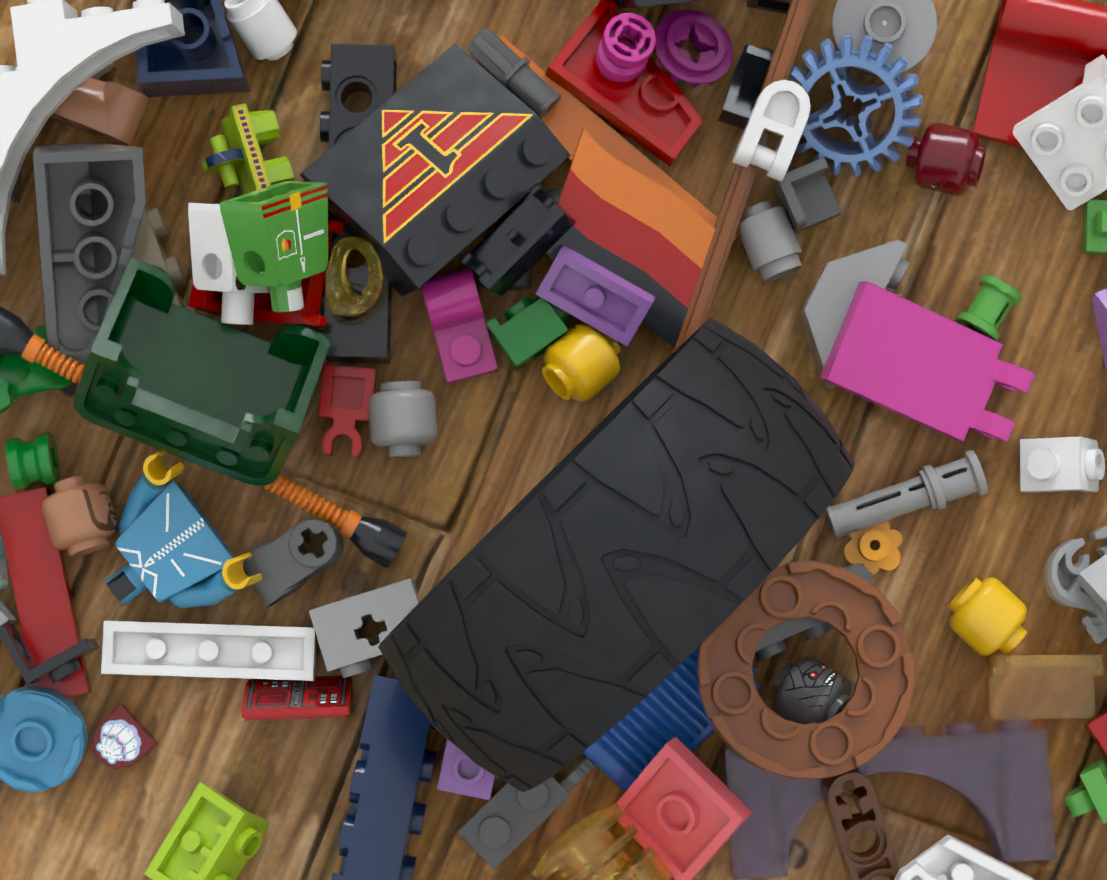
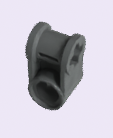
[243,520,343,607]

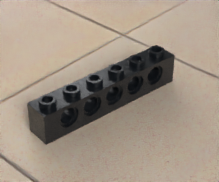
[314,44,397,363]

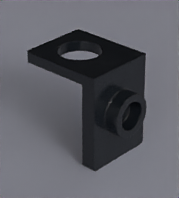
[0,624,99,684]

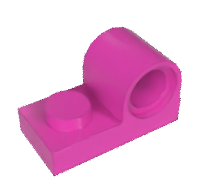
[421,268,498,385]

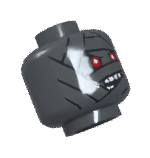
[773,657,852,724]

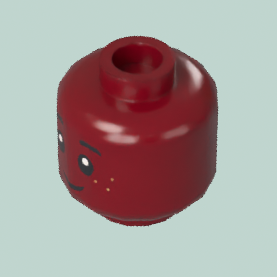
[906,123,986,196]

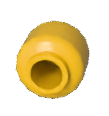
[542,323,621,402]
[947,577,1028,656]

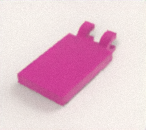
[820,281,1035,442]

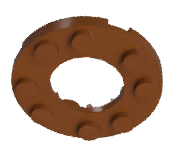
[697,561,915,780]

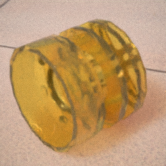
[529,802,673,880]

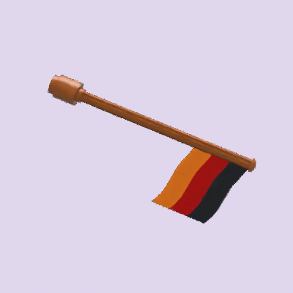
[546,0,815,356]

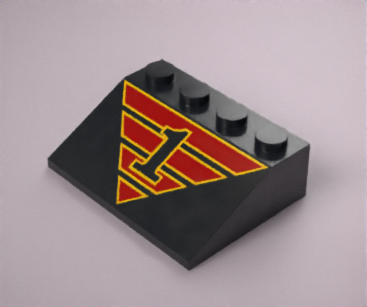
[299,44,571,297]

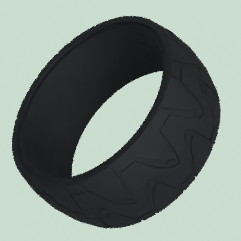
[378,318,855,792]

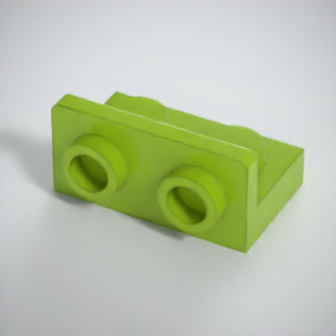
[144,782,269,880]

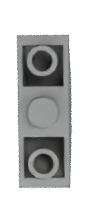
[799,240,910,390]

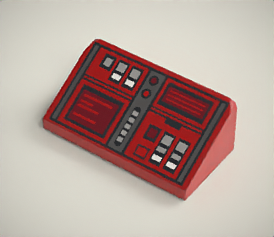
[242,675,353,721]

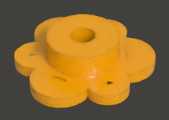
[843,521,903,575]

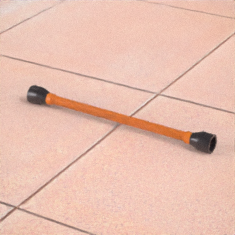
[0,306,407,568]

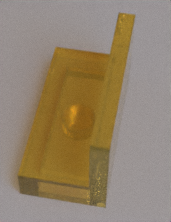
[987,655,1103,719]

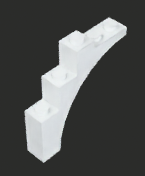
[0,0,185,276]

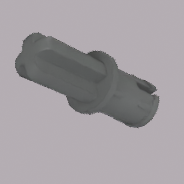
[467,28,561,119]

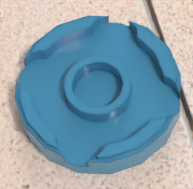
[0,685,88,793]

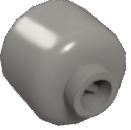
[368,381,438,458]

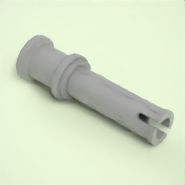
[825,450,988,540]

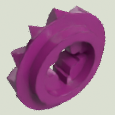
[653,9,733,89]

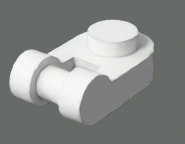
[732,80,811,182]

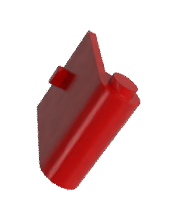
[972,0,1107,149]

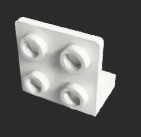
[1013,54,1107,210]

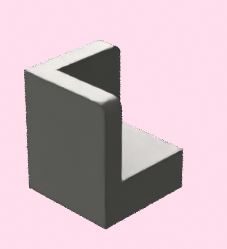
[772,157,842,234]

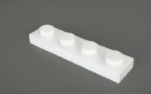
[101,621,317,681]

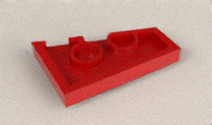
[545,0,703,166]

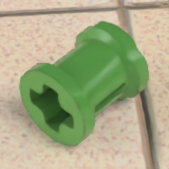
[956,274,1023,341]

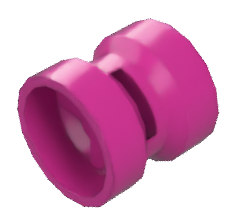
[595,13,656,82]

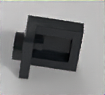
[718,44,774,130]

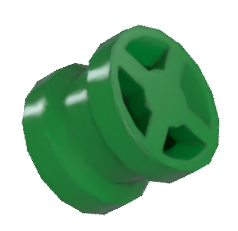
[6,432,60,491]

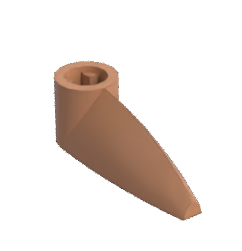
[50,78,150,146]

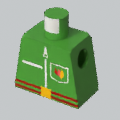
[219,181,328,312]

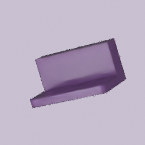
[536,245,655,346]

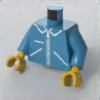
[105,450,262,608]

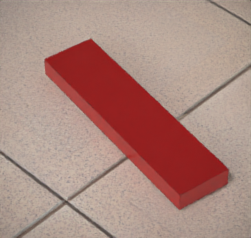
[0,487,92,698]

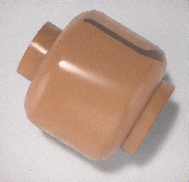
[42,475,118,557]

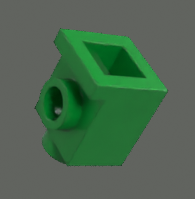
[486,297,571,372]

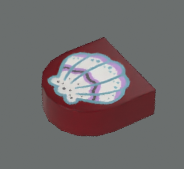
[92,704,159,769]

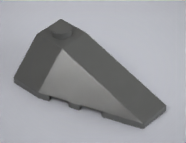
[33,143,146,364]

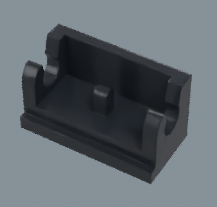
[460,183,577,296]

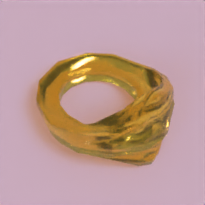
[325,236,383,316]

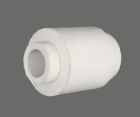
[224,0,297,61]

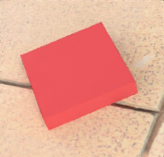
[608,737,753,880]

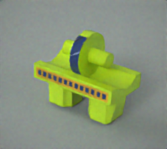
[201,103,295,195]

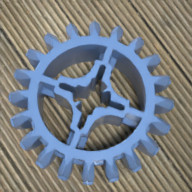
[790,34,923,177]

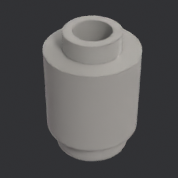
[737,200,802,282]

